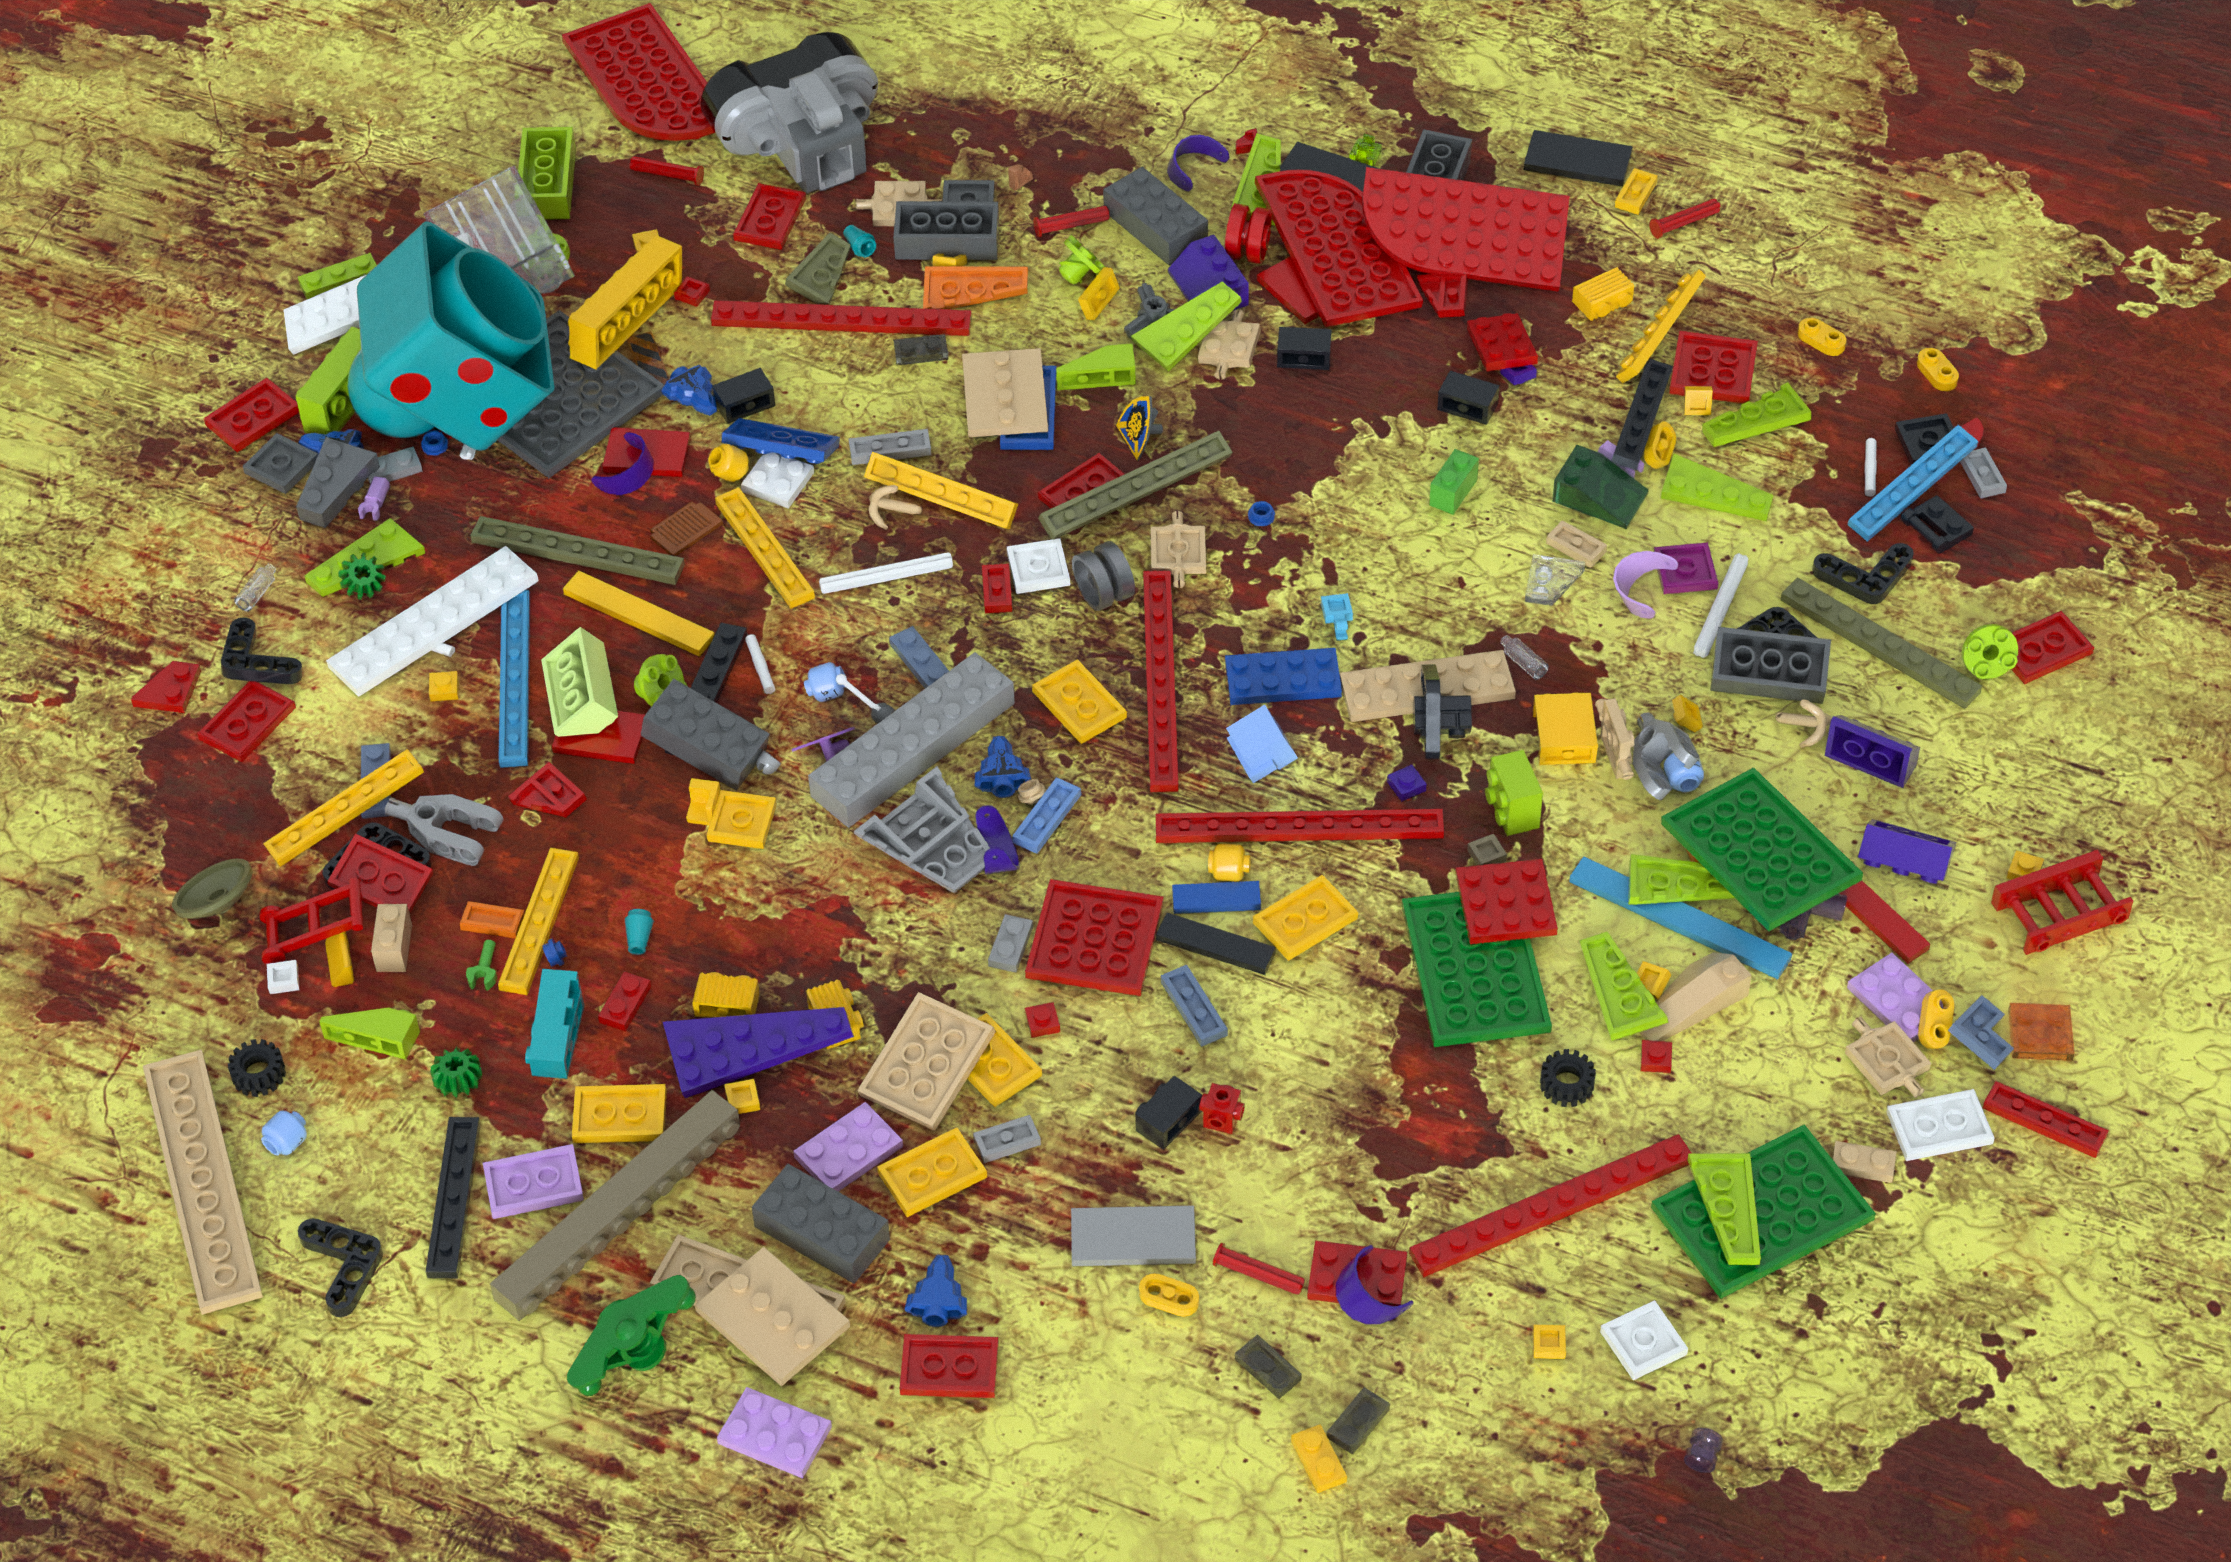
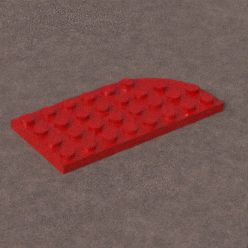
[562,3,723,141]
[1362,167,1570,292]
[1254,170,1423,327]

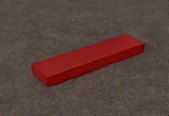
[1835,881,1931,964]
[1982,1081,2109,1158]

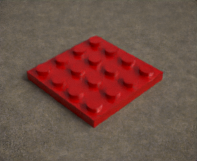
[1025,879,1164,996]

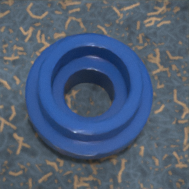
[421,431,448,455]
[1248,501,1275,526]
[542,938,567,967]

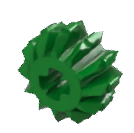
[338,552,386,600]
[430,1046,482,1098]

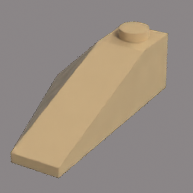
[1639,952,1752,1041]

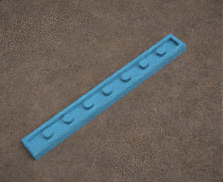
[499,590,530,768]
[1569,856,1792,979]

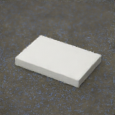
[1886,1089,1995,1161]

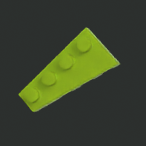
[1230,133,1281,226]
[1131,282,1242,372]
[1702,382,1811,447]
[1661,454,1773,521]
[304,518,425,597]
[1628,854,1735,905]
[1579,932,1669,1041]
[1687,1153,1761,1265]

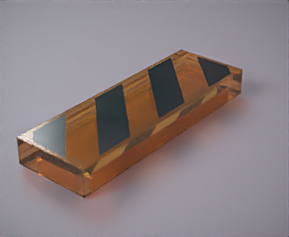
[627,331,669,385]

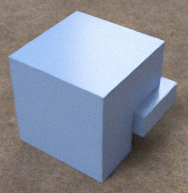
[1226,705,1298,783]

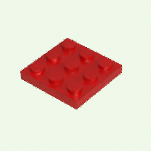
[1669,331,1758,404]
[1455,859,1558,944]

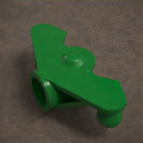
[567,1275,696,1396]

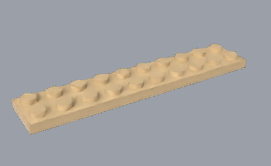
[143,1049,263,1315]

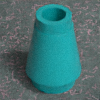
[843,225,876,257]
[625,909,654,954]

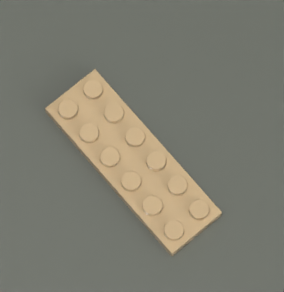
[1340,650,1516,722]
[650,1234,846,1312]

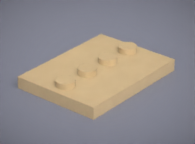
[962,348,1048,437]
[857,992,996,1131]
[695,1247,850,1386]

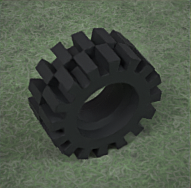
[228,1039,286,1097]
[1540,1049,1596,1107]

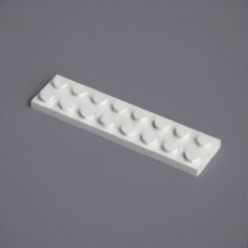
[284,232,474,355]
[326,546,539,697]

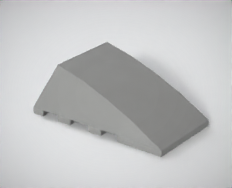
[854,766,996,893]

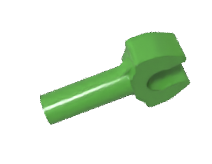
[466,940,497,991]

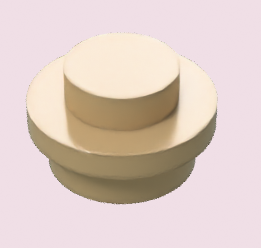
[1018,779,1046,804]

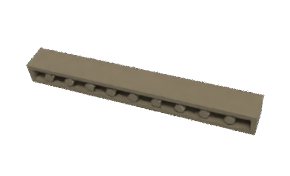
[490,1090,740,1321]

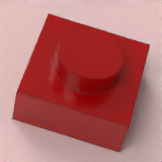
[1025,1002,1060,1038]
[1640,1040,1672,1073]

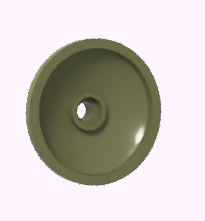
[172,858,253,919]

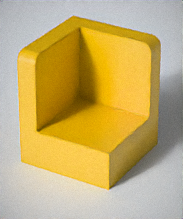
[686,778,720,825]

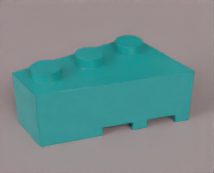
[525,969,584,1079]

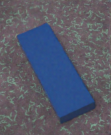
[1172,881,1261,914]

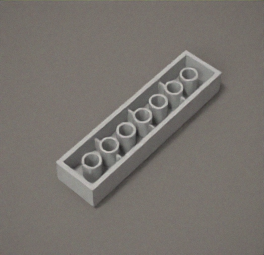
[808,652,1015,828]

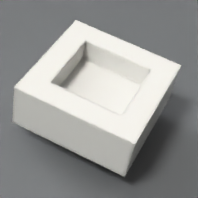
[267,960,299,994]

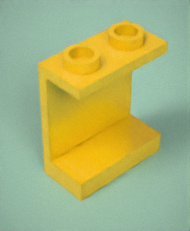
[1533,693,1598,765]

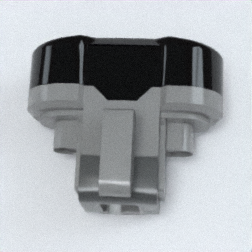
[701,32,878,194]

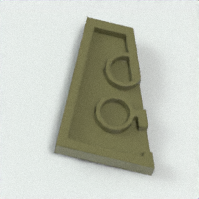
[785,233,851,305]

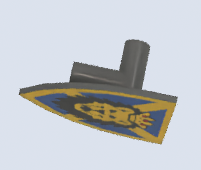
[1116,396,1163,461]

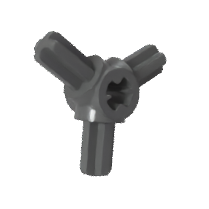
[1124,283,1175,339]

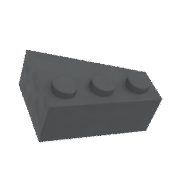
[296,437,380,528]

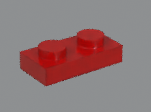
[982,564,1012,614]
[598,971,652,1032]

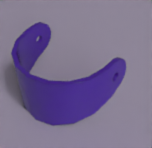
[1167,135,1230,191]
[591,432,654,495]
[975,805,1020,875]
[1336,1245,1414,1324]

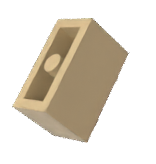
[371,904,412,972]

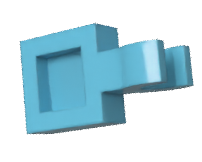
[1321,593,1353,641]

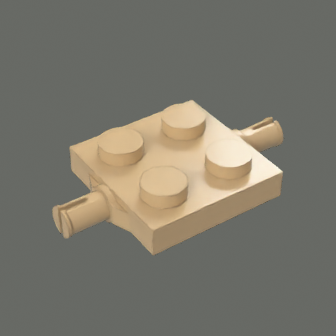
[856,181,943,226]
[1198,310,1261,380]
[1151,511,1206,588]
[1595,698,1634,780]
[1845,1017,1931,1098]

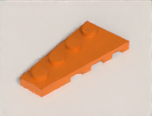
[923,266,1028,309]

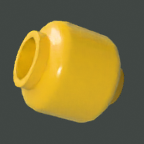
[708,444,749,482]
[1208,844,1251,882]

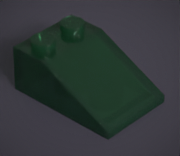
[1552,445,1649,529]

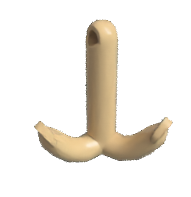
[869,485,922,530]
[1775,700,1831,748]

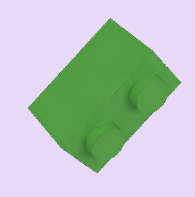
[1429,449,1479,515]

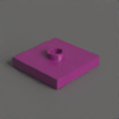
[1653,542,1718,594]

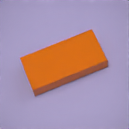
[460,901,525,939]

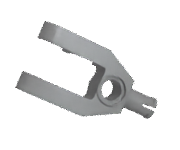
[1632,713,1700,801]
[385,794,503,866]

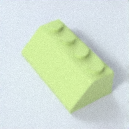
[541,627,618,737]

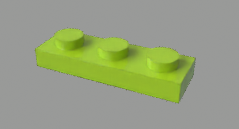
[298,253,377,300]

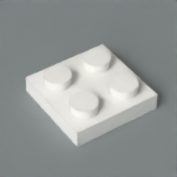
[741,452,814,509]
[1007,538,1070,594]
[1600,1300,1688,1380]

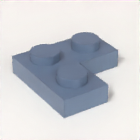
[1948,995,2014,1070]

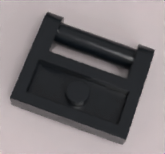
[1900,495,1974,554]

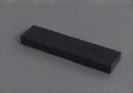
[1156,913,1276,975]

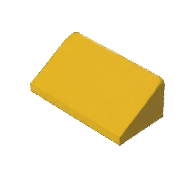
[325,931,354,987]

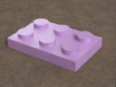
[1847,953,1943,1042]
[794,1102,903,1191]
[483,1144,584,1219]
[717,1387,832,1478]

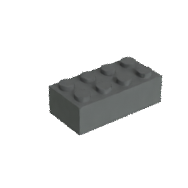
[1406,129,1472,181]
[1103,166,1208,265]
[893,201,1000,260]
[1710,627,1831,704]
[641,679,770,791]
[752,1164,890,1284]

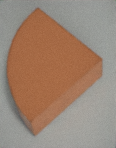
[1008,164,1033,191]

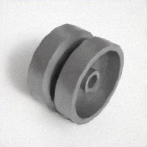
[1072,541,1135,611]

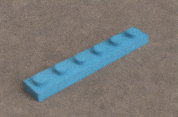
[1847,425,1978,542]

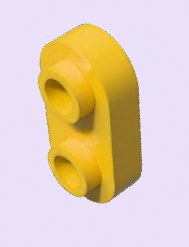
[1798,318,1846,356]
[1917,348,1959,391]
[1644,421,1676,469]
[1918,989,1954,1049]
[1139,1273,1199,1317]

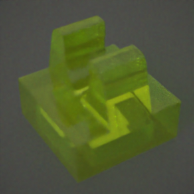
[1349,133,1382,166]

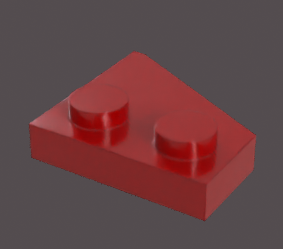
[1417,274,1468,318]
[131,661,201,713]
[508,762,587,818]

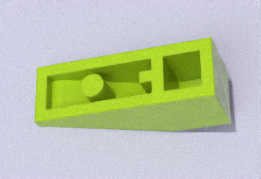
[1056,344,1136,390]
[319,1008,420,1060]

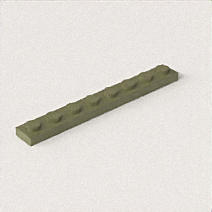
[1038,431,1233,540]
[470,516,685,585]
[1781,577,1982,709]

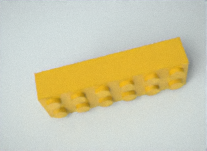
[568,235,682,370]

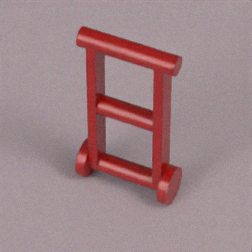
[259,878,363,965]

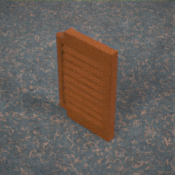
[650,501,723,556]

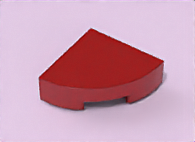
[1235,128,1257,154]
[1961,417,1984,450]

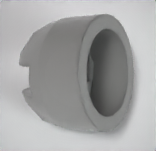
[756,750,782,775]

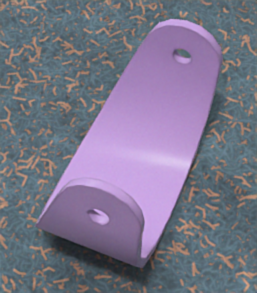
[1613,551,1678,619]

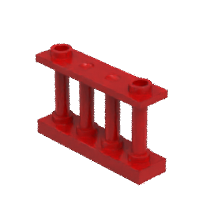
[1991,849,2133,955]

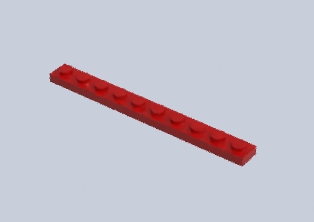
[711,300,972,336]
[1143,570,1179,792]
[1156,809,1444,843]
[1409,1134,1692,1278]

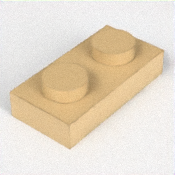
[1546,520,1607,568]
[1833,1141,1897,1183]

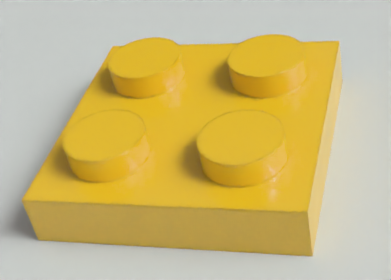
[707,790,777,849]

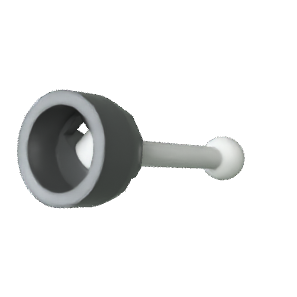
[836,674,896,724]

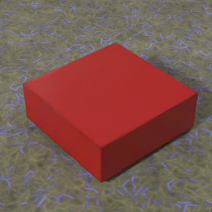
[674,276,710,307]

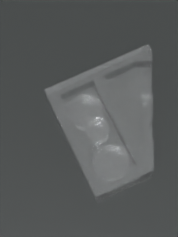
[1525,554,1585,606]

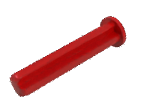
[629,156,704,186]
[1649,198,1721,239]
[1033,205,1110,237]
[1212,1242,1305,1295]

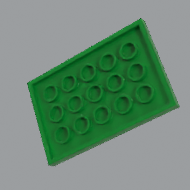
[1661,767,1863,931]
[1401,892,1552,1047]
[1651,1124,1876,1299]

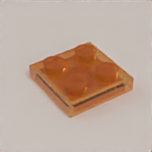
[2008,1003,2075,1061]

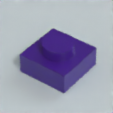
[1500,365,1537,385]
[1387,765,1427,802]

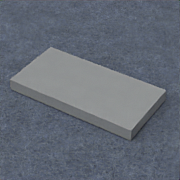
[1071,1206,1196,1266]

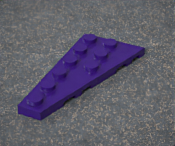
[663,1007,854,1098]

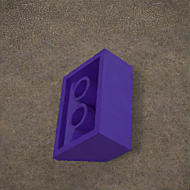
[1168,234,1249,311]
[1824,715,1920,788]
[1858,819,1957,884]

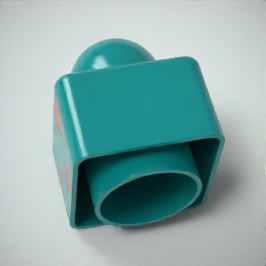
[348,221,554,451]

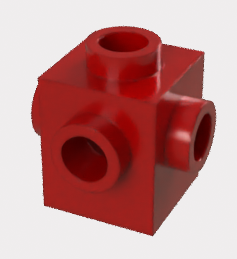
[1199,1083,1245,1134]

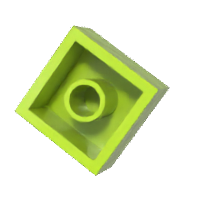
[1485,750,1543,836]

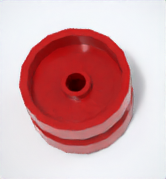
[1225,203,1272,264]

